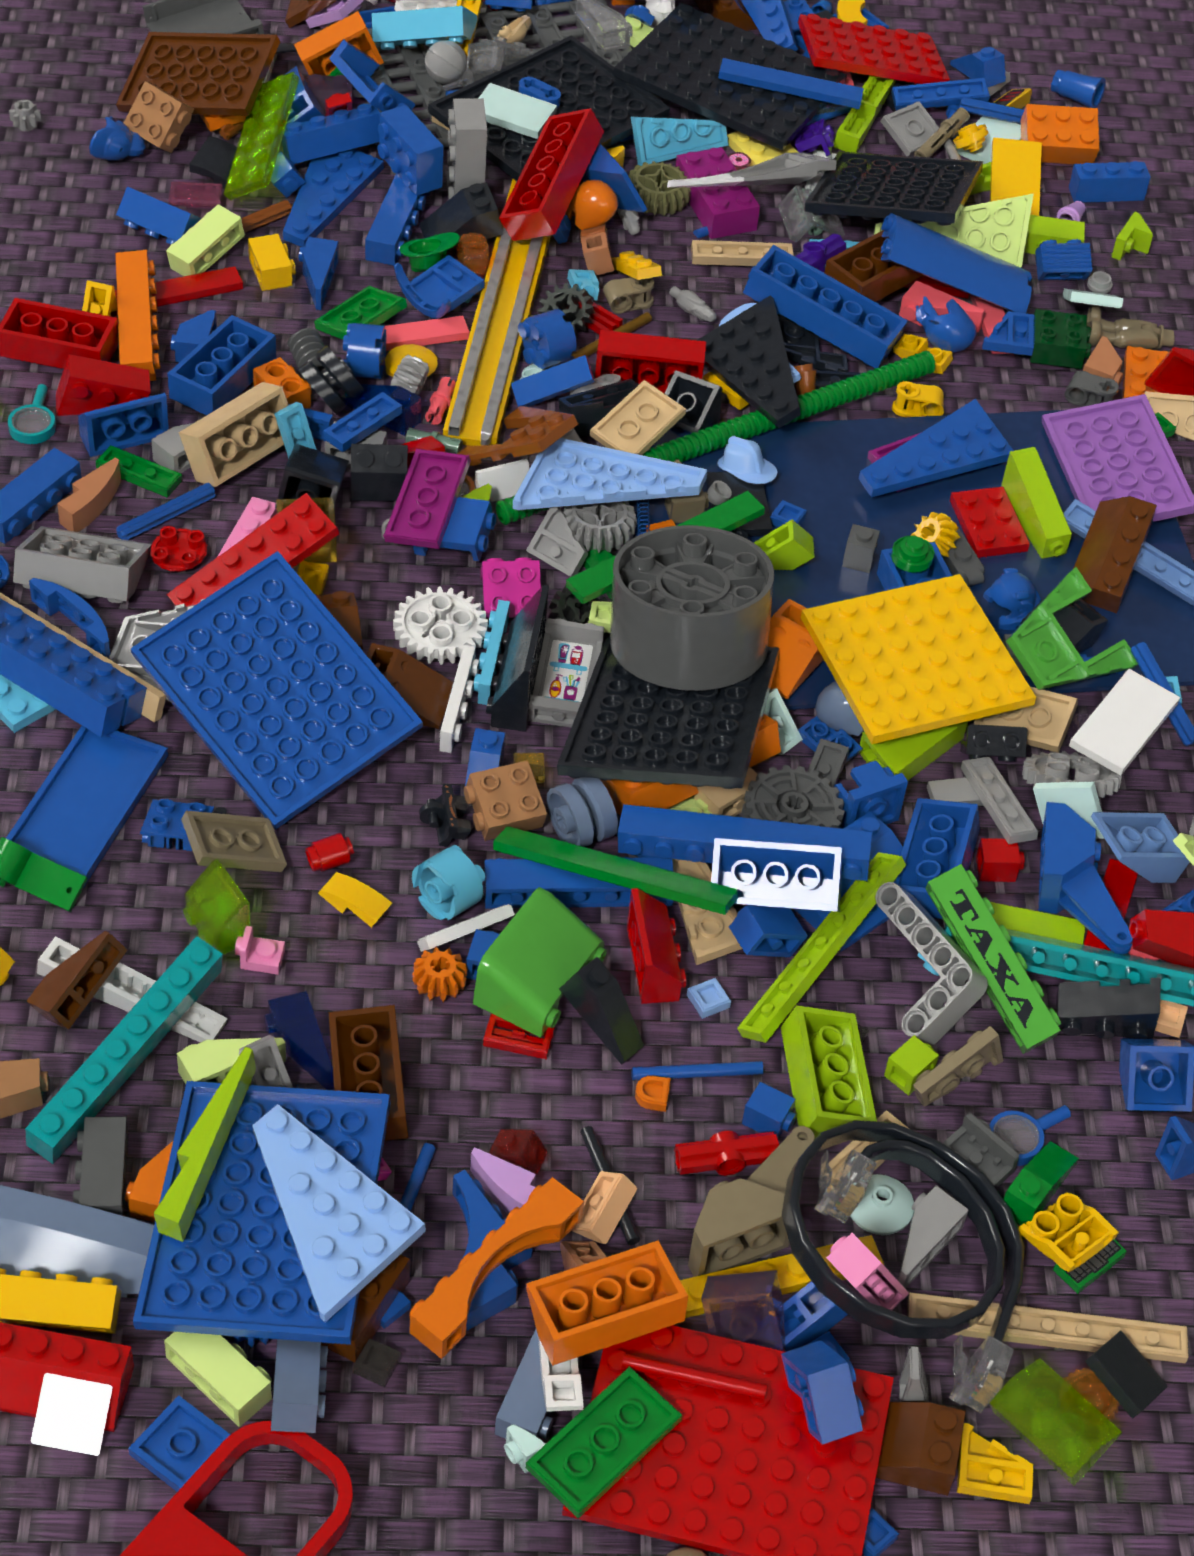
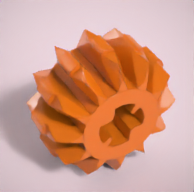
[412,946,467,1002]

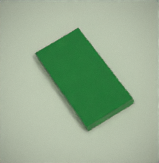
[525,1366,682,1519]

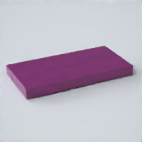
[383,449,471,549]

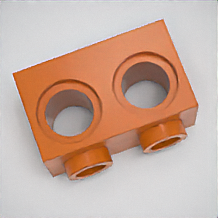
[253,357,312,409]

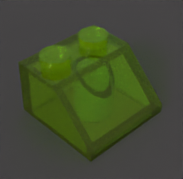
[183,859,250,955]

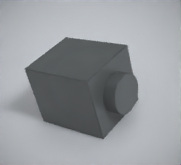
[842,524,880,573]

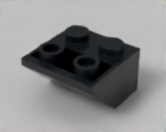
[1020,593,1108,652]

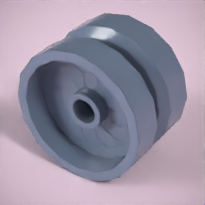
[547,777,618,848]

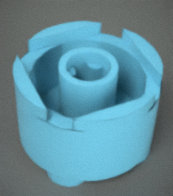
[412,845,485,920]

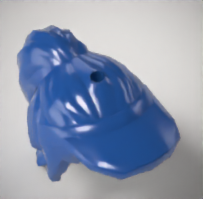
[89,116,146,160]

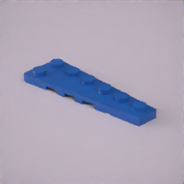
[741,0,798,51]

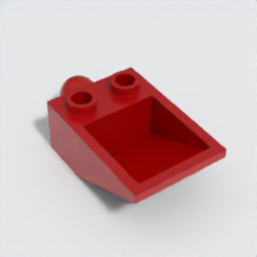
[1144,347,1194,396]

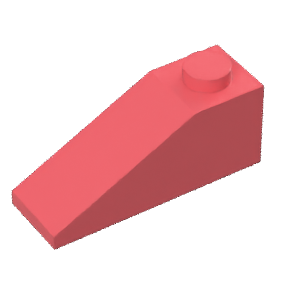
[899,281,985,332]

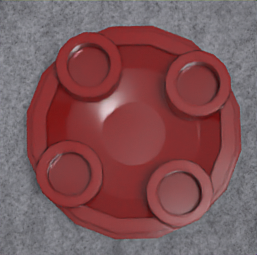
[150,526,207,571]

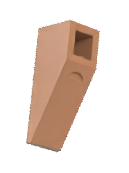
[580,223,614,275]

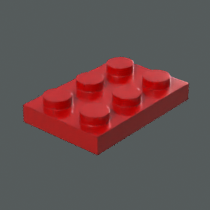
[950,486,1030,558]

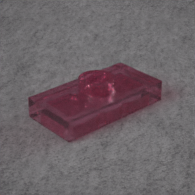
[169,182,222,207]

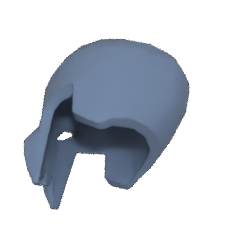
[815,681,863,736]

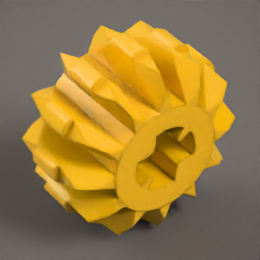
[911,512,960,557]

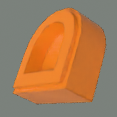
[635,1076,671,1112]

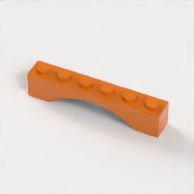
[409,1177,584,1359]

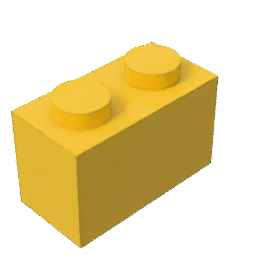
[248,234,296,291]

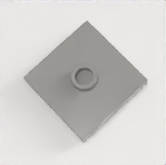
[880,101,939,156]

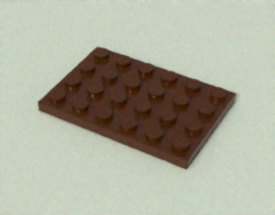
[116,32,280,116]

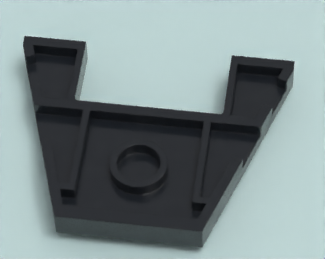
[777,314,848,372]

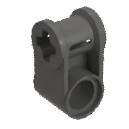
[1065,371,1119,407]

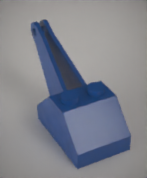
[1038,802,1133,954]

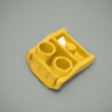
[1019,1192,1119,1272]

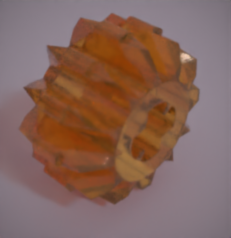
[457,233,490,276]

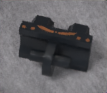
[419,784,471,847]

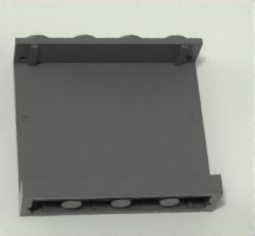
[142,0,264,34]

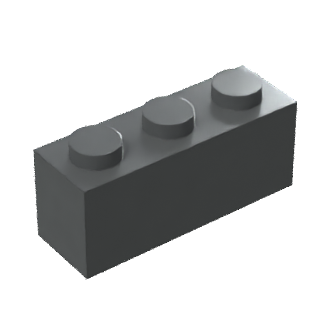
[73,1117,129,1216]

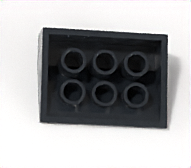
[486,585,549,732]

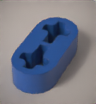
[518,77,561,108]

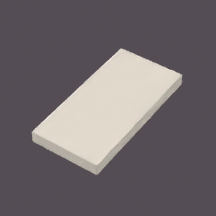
[1069,669,1180,776]

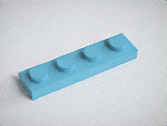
[473,600,510,705]

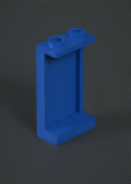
[329,39,415,112]

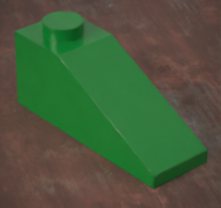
[1004,1141,1079,1226]

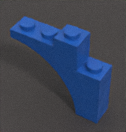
[452,1170,532,1331]

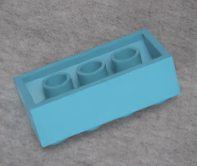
[372,6,477,50]

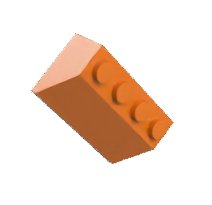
[526,1240,688,1366]

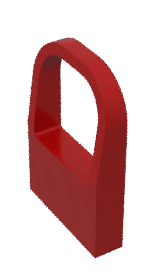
[119,1421,353,1556]

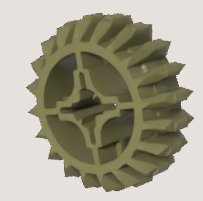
[628,161,690,216]

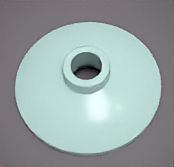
[850,1174,914,1235]

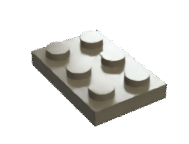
[181,810,287,872]

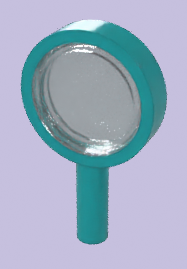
[8,384,56,444]

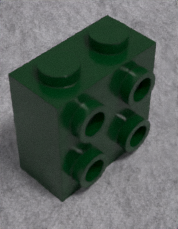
[1030,309,1091,369]

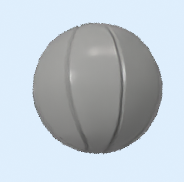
[424,40,467,84]

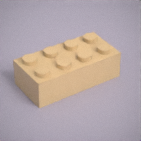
[178,382,289,487]

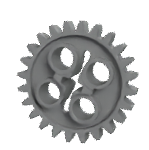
[1022,751,1122,798]

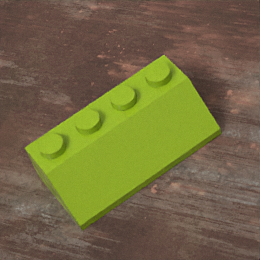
[780,1005,877,1139]

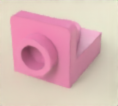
[235,925,285,975]

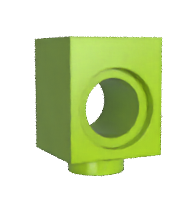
[884,1035,939,1096]

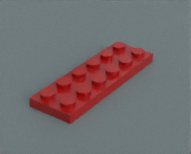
[167,493,340,607]

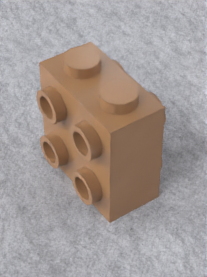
[124,81,194,153]
[464,760,547,841]

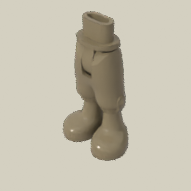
[1087,304,1174,349]

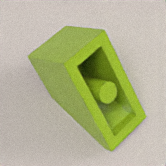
[754,519,815,570]

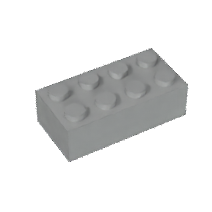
[446,98,487,200]

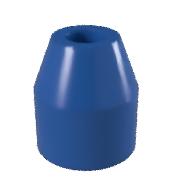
[811,0,833,14]

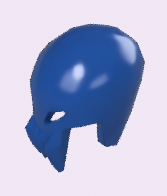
[916,296,976,353]

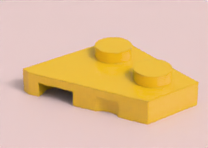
[957,1423,1033,1504]

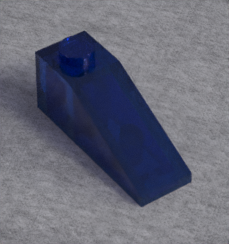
[342,384,422,436]
[264,991,334,1090]

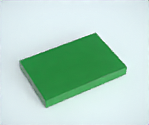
[314,286,407,339]

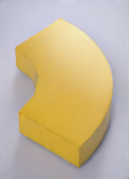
[836,0,868,25]

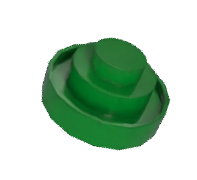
[891,536,934,573]

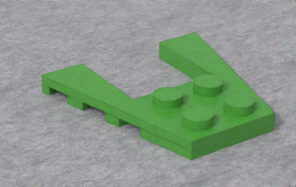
[1006,567,1138,690]

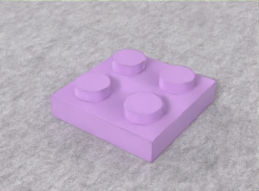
[305,0,364,29]

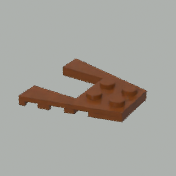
[457,406,578,466]

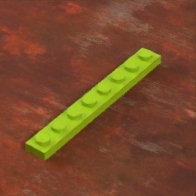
[737,852,906,1043]

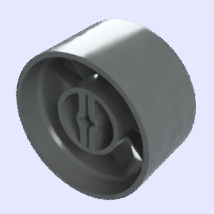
[610,525,774,691]

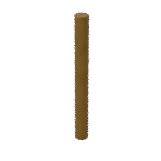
[571,312,652,360]

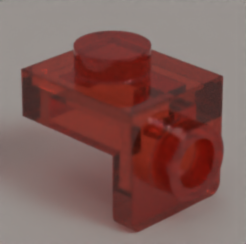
[489,1129,547,1175]

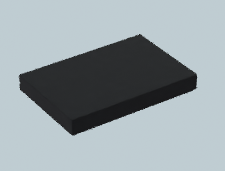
[706,472,772,536]

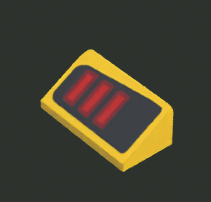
[993,88,1032,109]

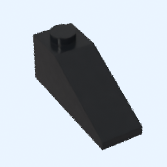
[559,957,644,1065]

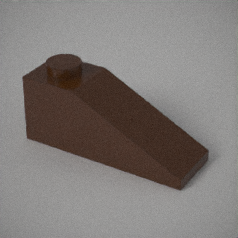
[26,931,128,1030]

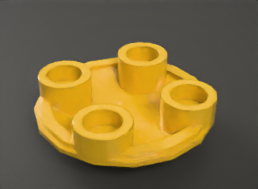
[385,344,438,377]

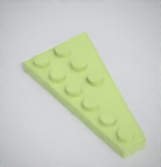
[874,193,1034,268]

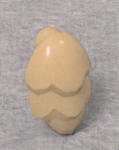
[497,15,531,45]

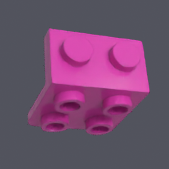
[480,558,541,619]

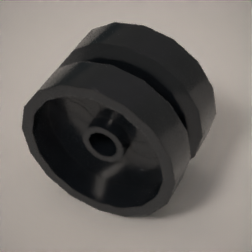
[297,345,365,415]

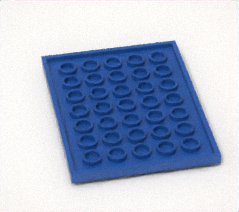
[130,551,423,830]
[133,1081,391,1345]

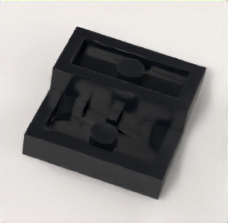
[189,136,256,192]

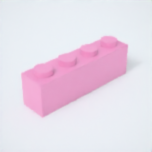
[826,1233,909,1310]

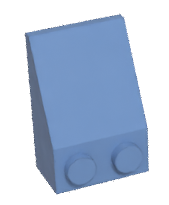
[1091,812,1190,883]

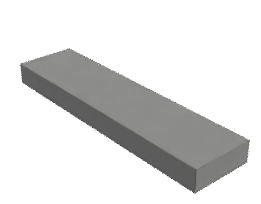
[961,757,1038,844]

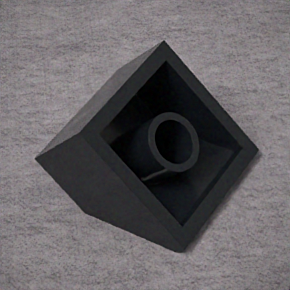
[351,444,408,501]

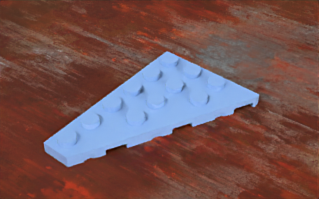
[513,438,707,510]
[252,1104,426,1323]

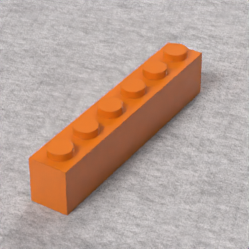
[115,250,161,381]

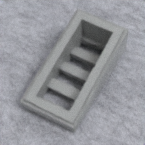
[899,1346,929,1402]

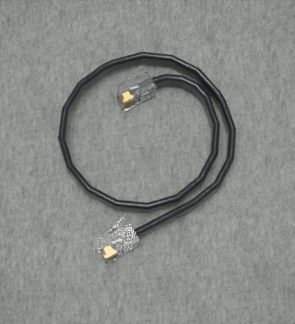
[781,1120,1025,1413]

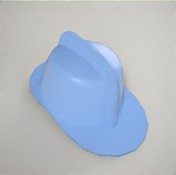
[717,436,777,484]

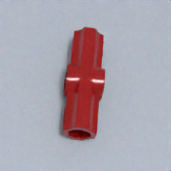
[674,1131,779,1176]

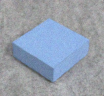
[687,978,731,1019]

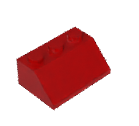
[627,888,686,1004]

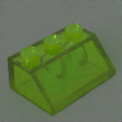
[989,1358,1122,1486]

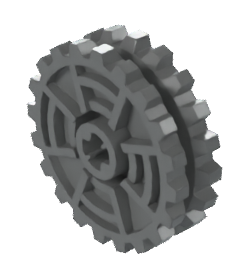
[741,765,844,828]

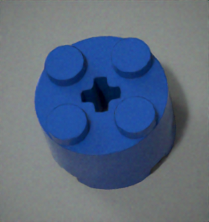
[518,309,577,369]
[343,323,387,379]

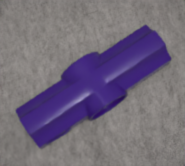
[795,233,846,272]

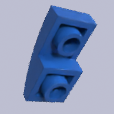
[798,716,863,763]

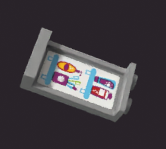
[528,618,604,727]

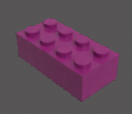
[675,147,760,239]

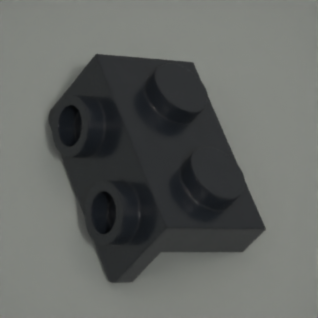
[960,724,1028,762]

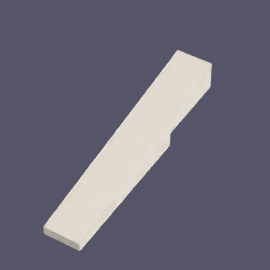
[37,936,228,1042]

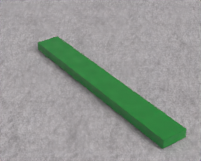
[566,491,765,604]
[493,826,738,915]

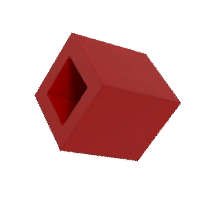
[976,838,1025,882]

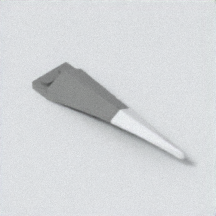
[667,152,837,188]

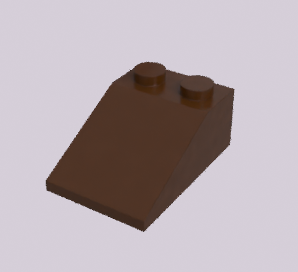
[876,1402,966,1496]

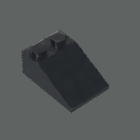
[419,182,504,251]

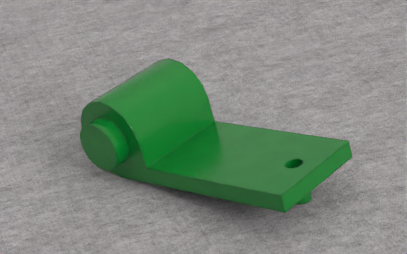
[0,837,88,912]

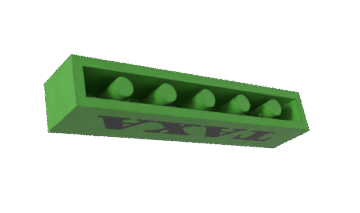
[925,864,1061,1054]

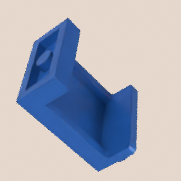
[412,497,496,561]

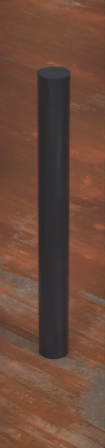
[580,1126,640,1245]

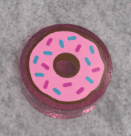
[728,152,751,170]

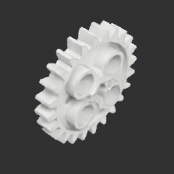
[393,587,488,665]

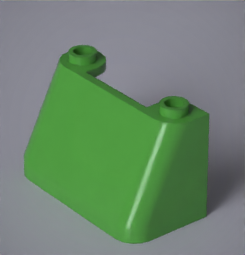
[473,887,607,1038]

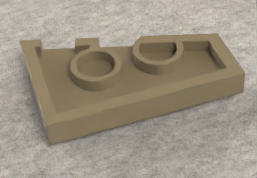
[913,1026,1003,1107]

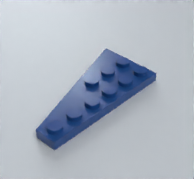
[283,149,384,247]
[858,399,1014,497]

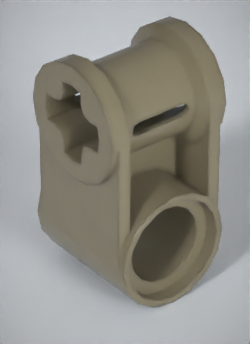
[603,277,654,314]

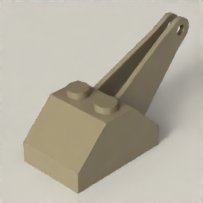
[688,1126,814,1277]

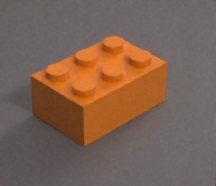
[294,11,384,96]
[1020,104,1099,164]

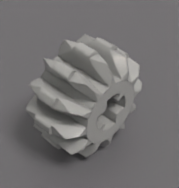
[390,354,429,403]

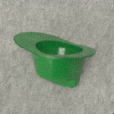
[399,232,460,272]

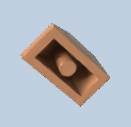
[1083,336,1123,391]

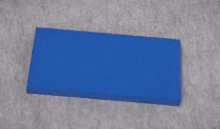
[6,726,168,888]

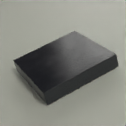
[1085,1330,1168,1418]

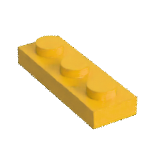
[612,251,662,280]

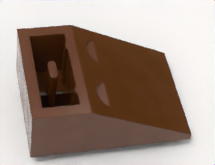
[367,643,454,729]

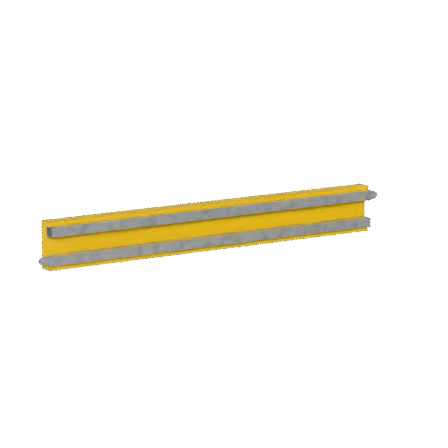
[443,179,551,446]

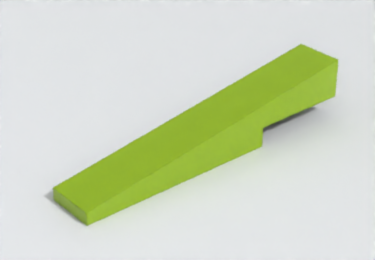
[833,76,896,153]
[154,1047,256,1242]

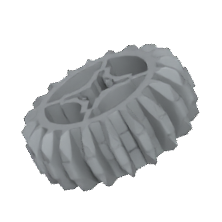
[563,501,637,553]

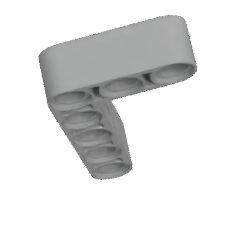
[875,882,988,1046]

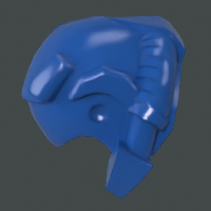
[983,568,1041,630]

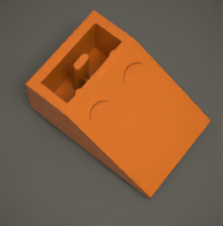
[768,599,824,699]

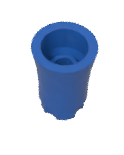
[1051,70,1106,108]

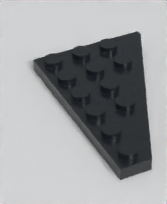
[697,295,801,428]

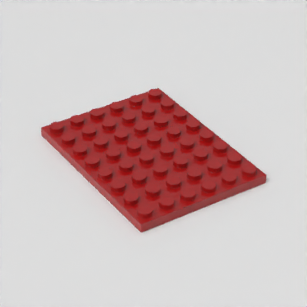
[562,1325,894,1556]

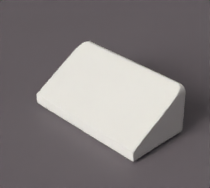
[475,459,530,502]

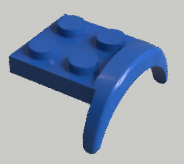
[394,255,485,319]

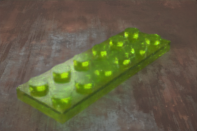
[224,72,299,200]

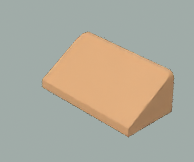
[571,1171,637,1244]

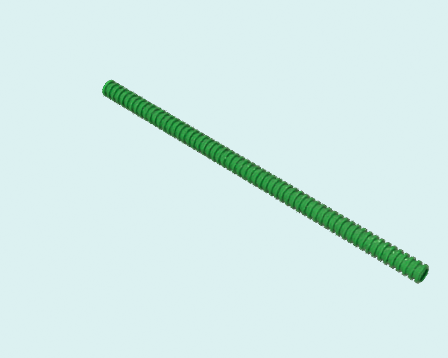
[496,351,936,525]

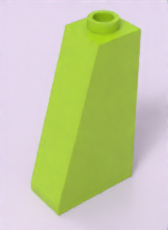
[1001,447,1072,559]
[860,721,968,780]

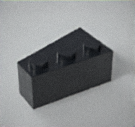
[558,379,639,438]
[1056,978,1161,1039]

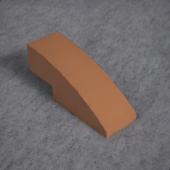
[57,457,121,532]

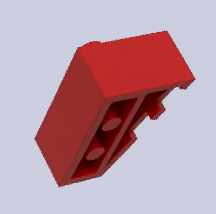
[56,354,151,416]

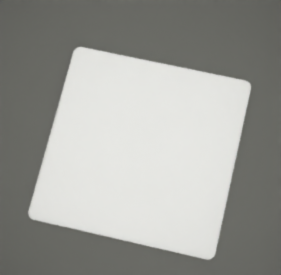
[31,1373,112,1456]

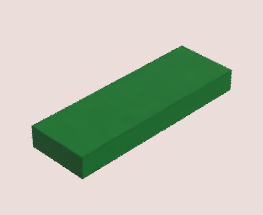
[96,445,182,498]

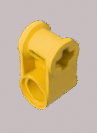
[891,381,944,417]

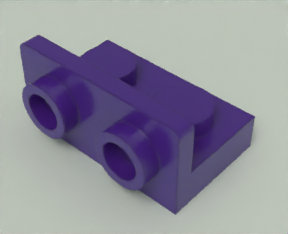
[795,119,835,157]

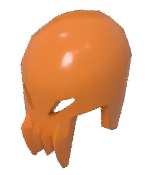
[565,179,618,230]

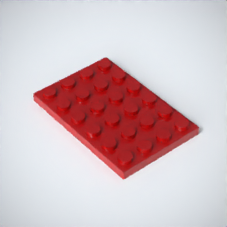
[798,14,950,84]

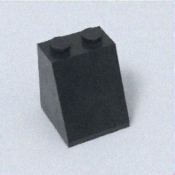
[275,443,349,519]

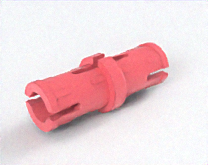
[425,377,456,425]

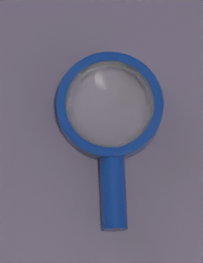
[989,1105,1071,1166]

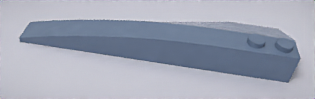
[0,1185,154,1297]

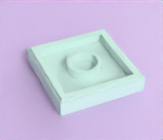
[1033,782,1104,839]

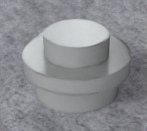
[1087,271,1113,294]

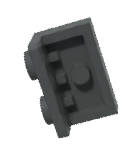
[943,1113,1019,1188]

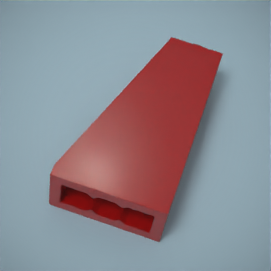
[1129,909,1194,968]

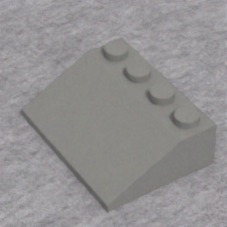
[13,526,152,603]

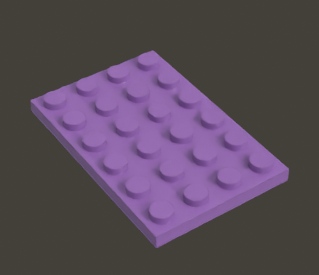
[1042,394,1194,522]

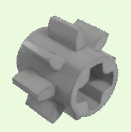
[9,100,41,131]

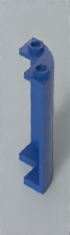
[881,213,1032,313]

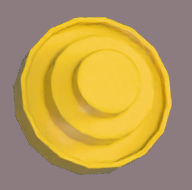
[953,123,989,153]

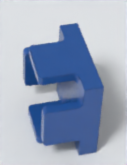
[834,761,908,829]

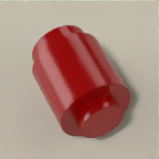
[305,833,354,872]

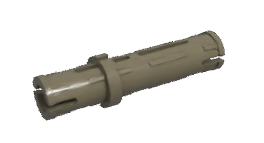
[914,107,970,158]

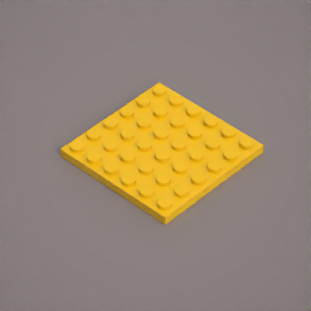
[801,574,1036,744]

